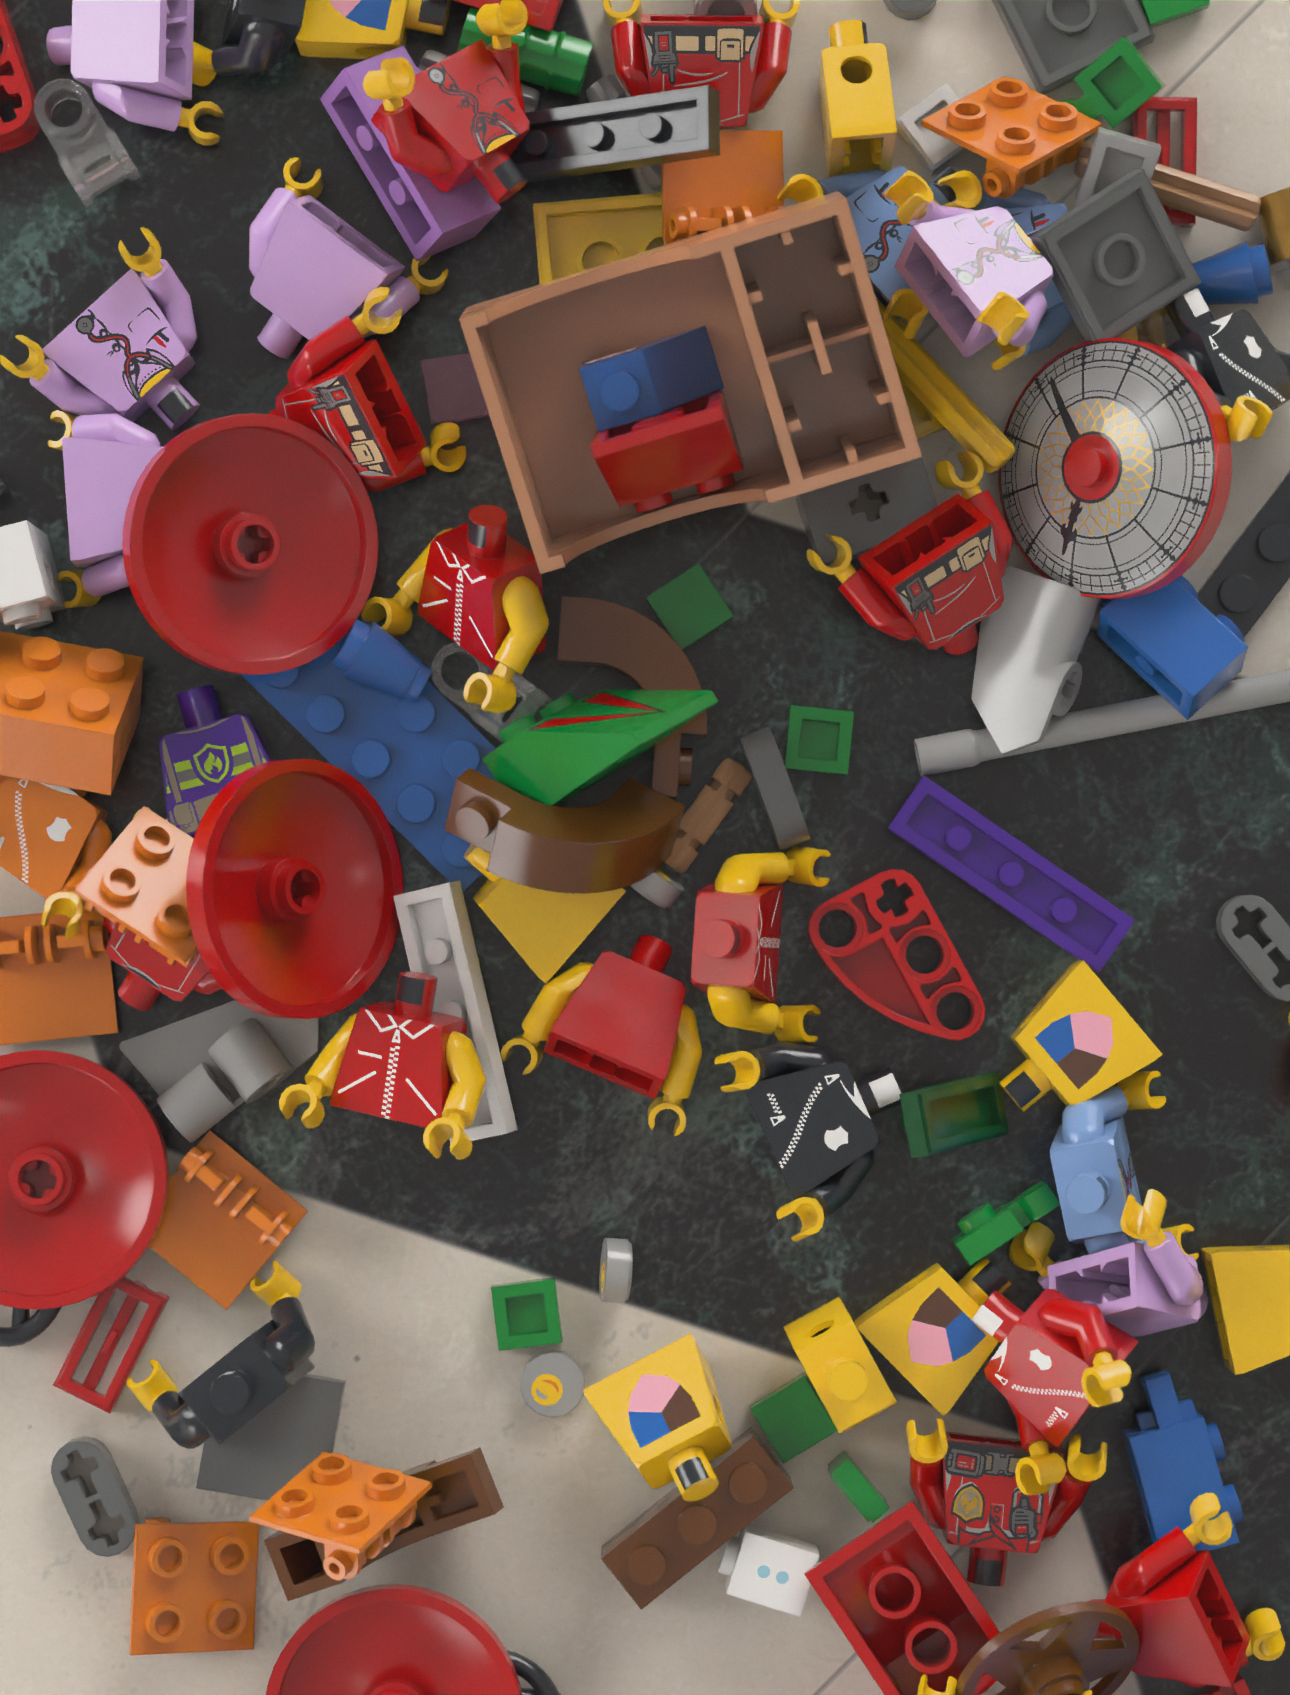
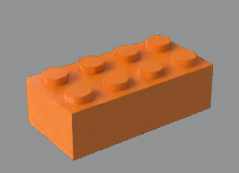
[0,631,144,795]

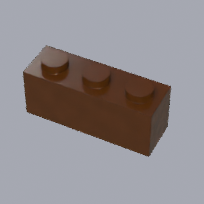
[601,1427,794,1610]

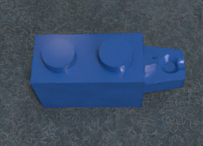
[1097,575,1248,720]
[1121,1370,1244,1551]

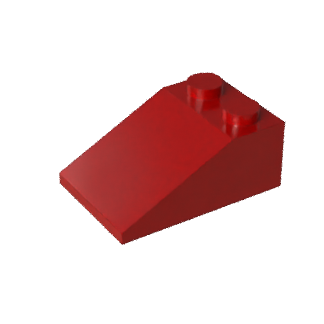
[590,389,744,513]
[804,1500,1001,1695]

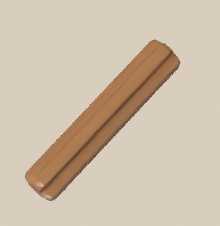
[1074,141,1261,232]

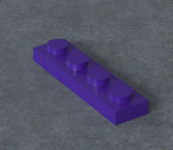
[887,776,1135,973]

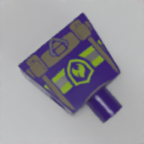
[159,685,274,838]

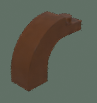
[557,596,707,800]
[444,768,685,894]
[264,1447,504,1601]

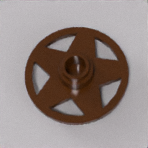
[956,1602,1139,1695]

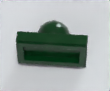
[899,1071,1009,1158]

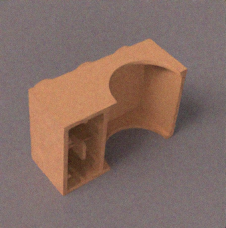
[459,191,922,574]

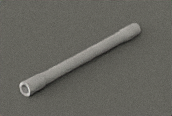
[914,669,1290,777]

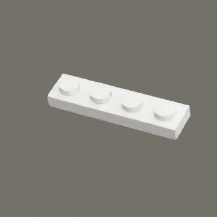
[393,881,518,1144]

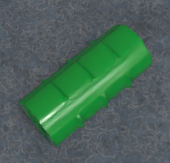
[457,7,594,97]

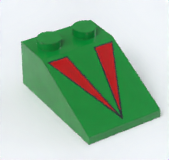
[482,689,719,806]

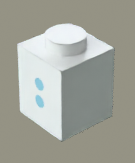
[717,1524,820,1617]

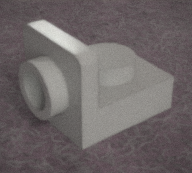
[1075,127,1161,206]

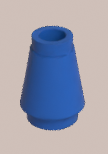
[1181,241,1273,305]
[332,619,432,702]

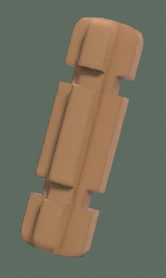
[664,757,752,873]

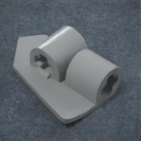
[971,565,1102,755]
[119,1000,320,1143]

